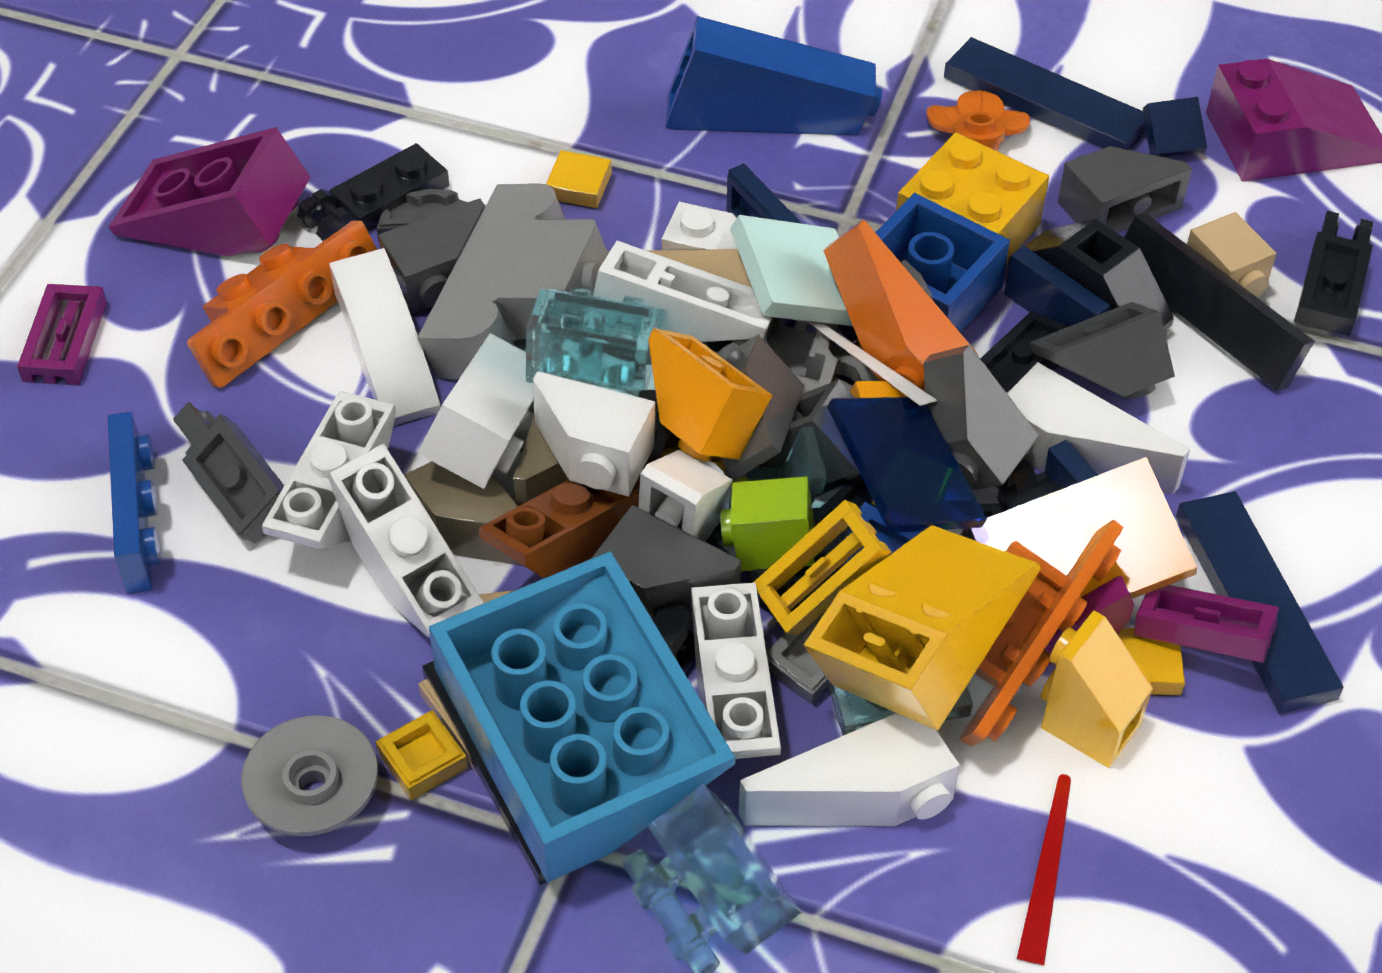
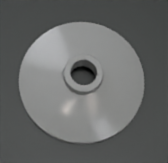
[241,715,378,836]

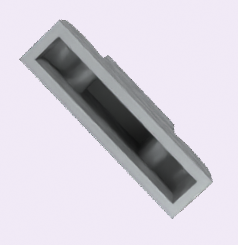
[417,183,608,379]

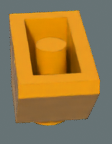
[648,328,773,462]

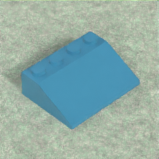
[429,551,735,883]

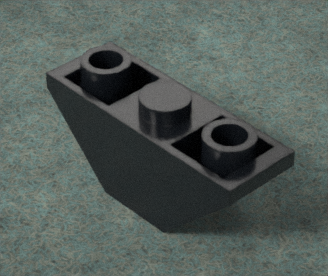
[1008,219,1174,332]

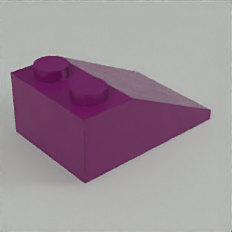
[1206,58,1382,182]
[109,127,311,256]

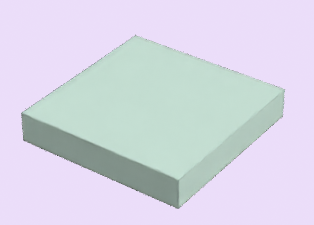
[730,215,853,326]

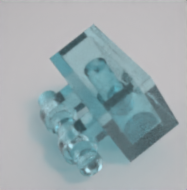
[526,287,665,397]
[622,783,802,973]

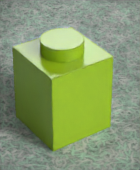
[720,476,815,571]

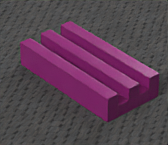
[17,284,107,385]
[1134,585,1279,663]

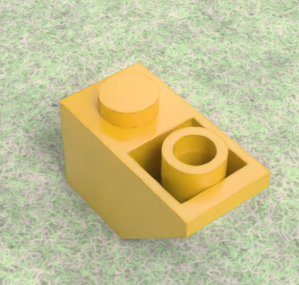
[1040,610,1153,768]

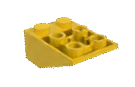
[803,525,1041,731]

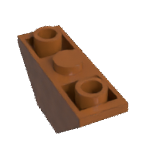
[479,476,640,578]

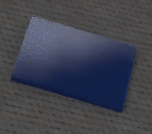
[827,397,987,533]

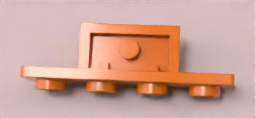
[187,220,377,388]
[959,519,1124,747]

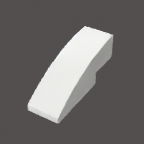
[329,248,441,426]

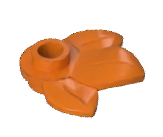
[926,90,1030,151]

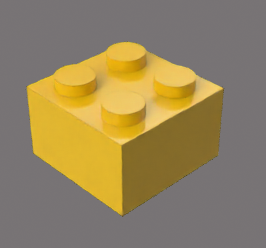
[896,132,1050,262]

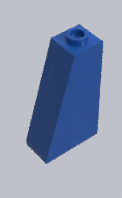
[665,16,882,135]

